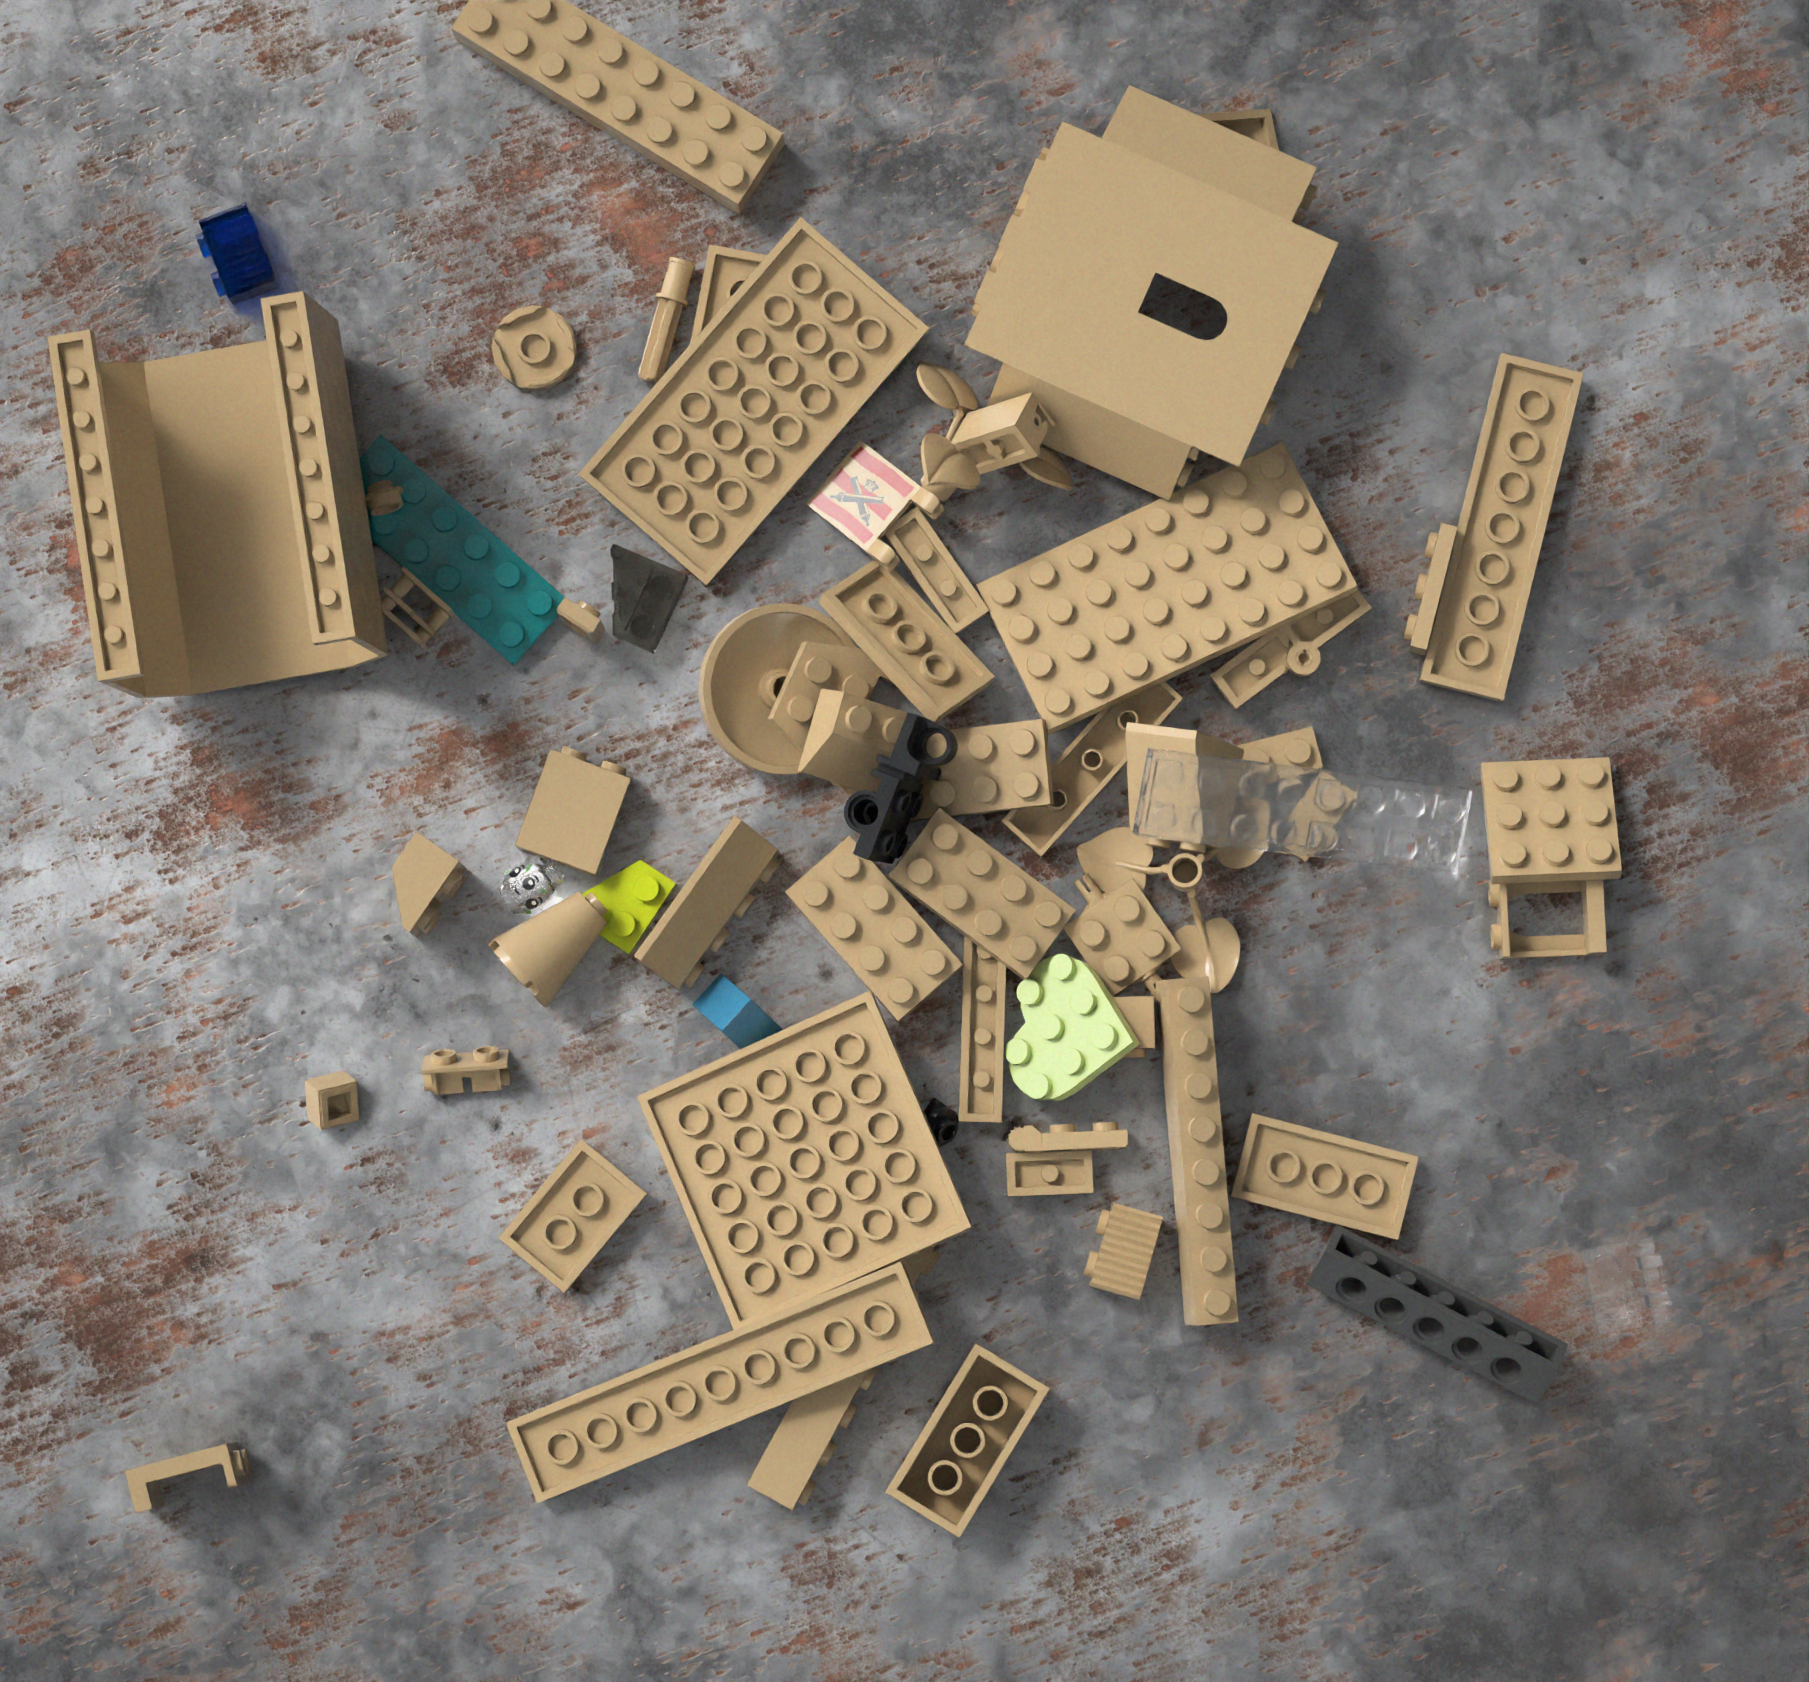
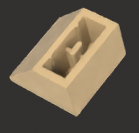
[392,832,467,938]

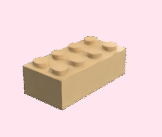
[785,835,963,1024]
[885,1343,1050,1538]

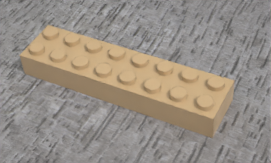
[1001,681,1183,859]

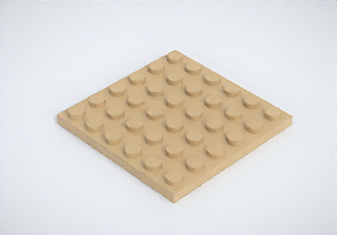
[637,991,974,1329]

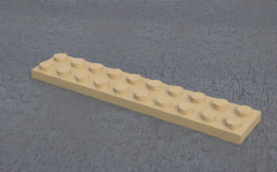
[506,1261,936,1503]

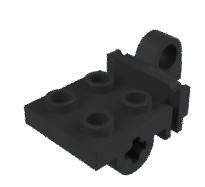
[844,712,958,864]

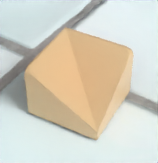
[305,1071,359,1130]

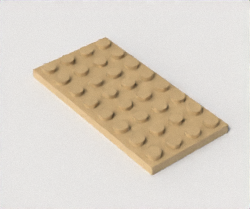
[578,217,929,586]
[976,442,1358,735]

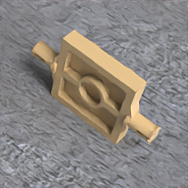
[1063,873,1182,1002]

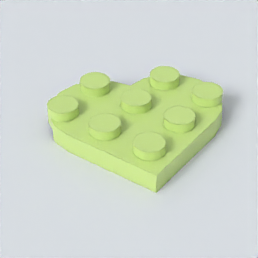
[1005,954,1140,1101]

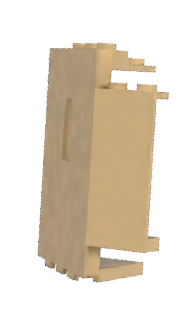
[964,85,1339,500]

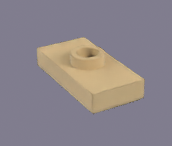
[556,597,606,644]

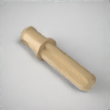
[638,257,695,384]

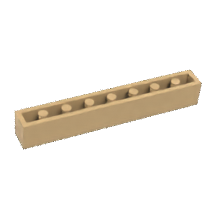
[1155,976,1239,1326]
[747,1245,940,1510]

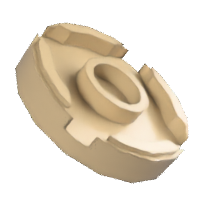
[492,305,577,391]

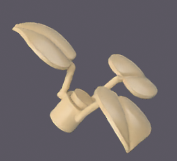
[916,361,1074,501]
[1076,797,1268,994]

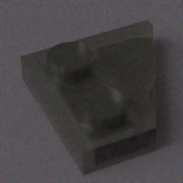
[610,544,689,654]

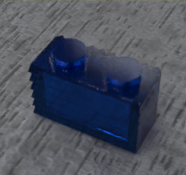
[195,202,280,305]

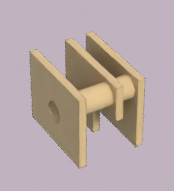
[380,567,456,651]

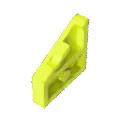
[582,860,677,955]

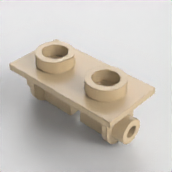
[421,1046,511,1095]

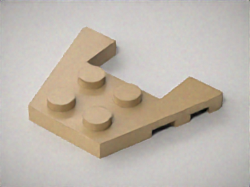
[768,642,897,797]

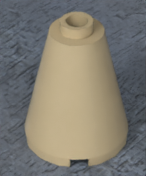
[488,891,608,1007]

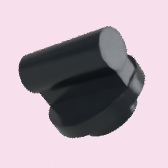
[924,1097,958,1148]

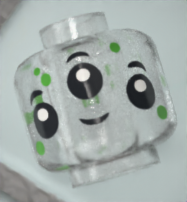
[499,854,566,918]

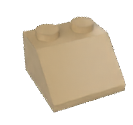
[797,689,907,792]

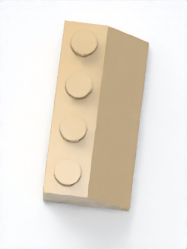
[634,815,781,991]

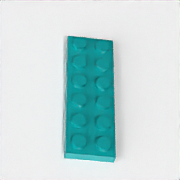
[359,435,564,667]

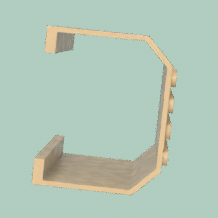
[47,291,389,698]

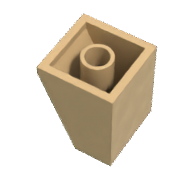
[1126,722,1244,854]

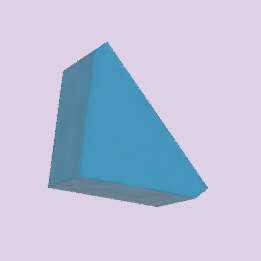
[692,973,783,1049]

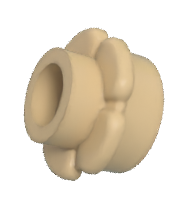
[365,480,404,516]

